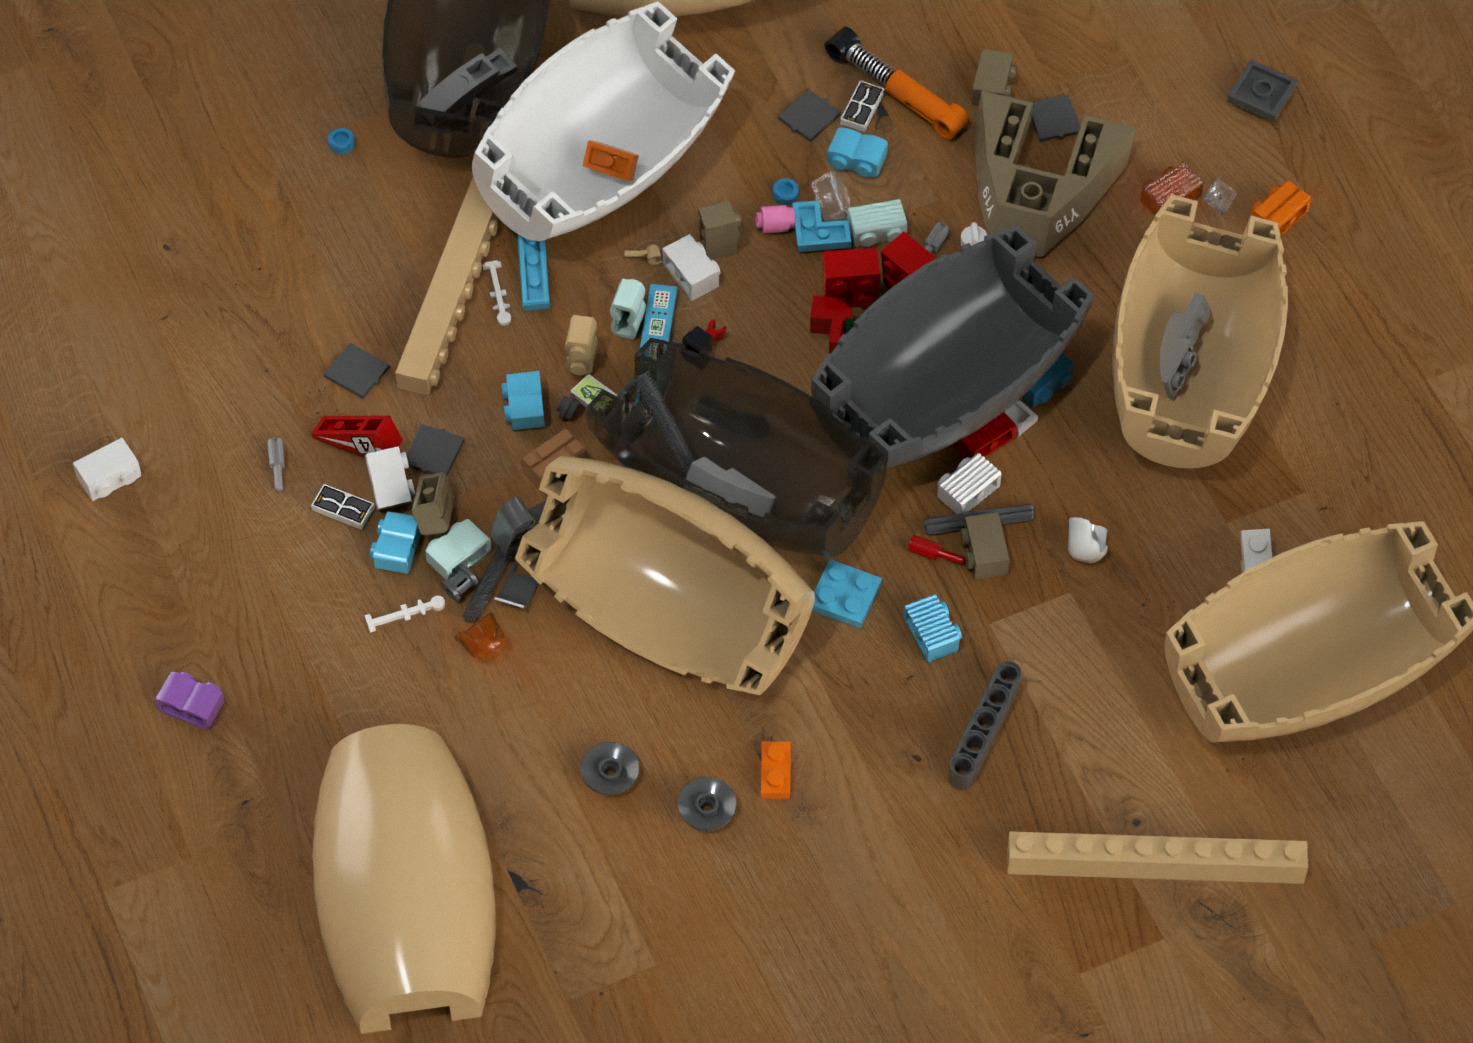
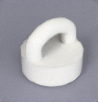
[960,222,987,246]

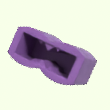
[155,672,224,730]

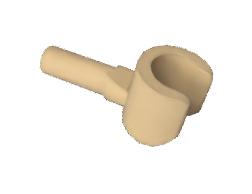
[624,244,663,266]

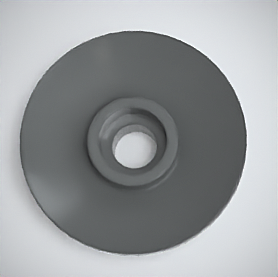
[581,742,639,795]
[678,777,736,831]

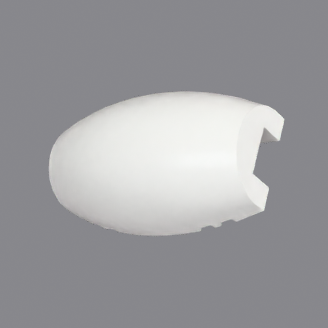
[472,2,735,241]

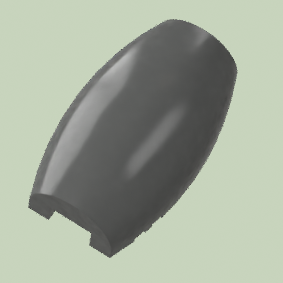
[811,225,1094,471]

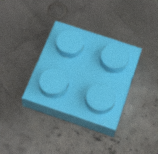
[812,559,882,629]

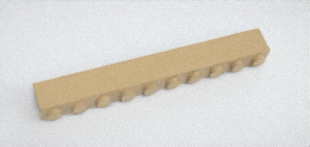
[395,177,498,396]
[1007,832,1308,884]

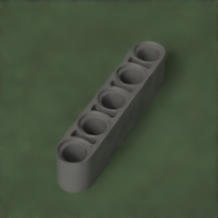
[948,661,1022,790]

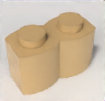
[565,315,598,376]

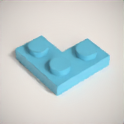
[792,201,852,252]

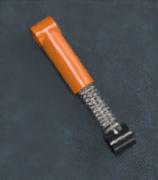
[824,26,969,140]

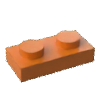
[583,140,639,181]
[761,741,791,799]

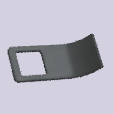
[494,560,538,608]

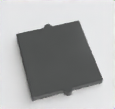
[778,89,841,142]
[1031,95,1080,142]
[324,343,390,399]
[406,424,464,475]

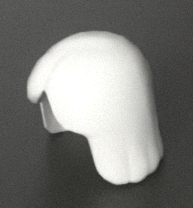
[1067,517,1108,563]

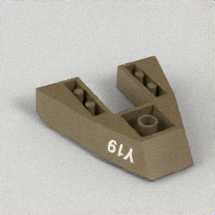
[973,91,1136,257]

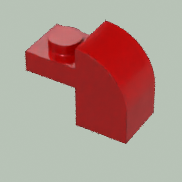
[810,295,854,354]

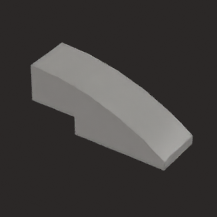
[683,457,776,521]

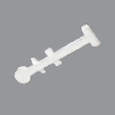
[482,260,511,326]
[365,596,445,633]

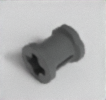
[440,564,479,602]

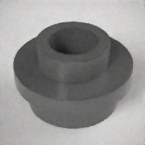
[557,393,580,420]

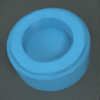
[328,128,355,155]
[772,178,799,205]

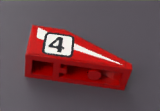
[311,415,403,458]

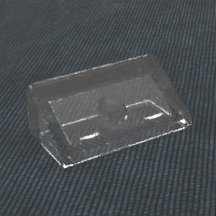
[810,170,852,222]

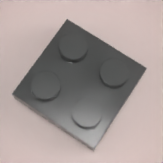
[1227,60,1298,122]

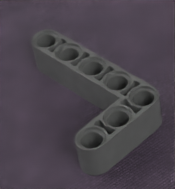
[490,497,546,558]

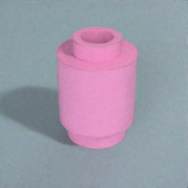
[755,205,795,233]

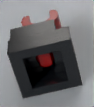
[682,319,726,367]

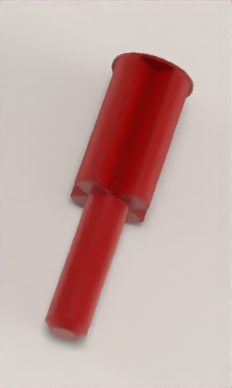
[908,535,965,565]

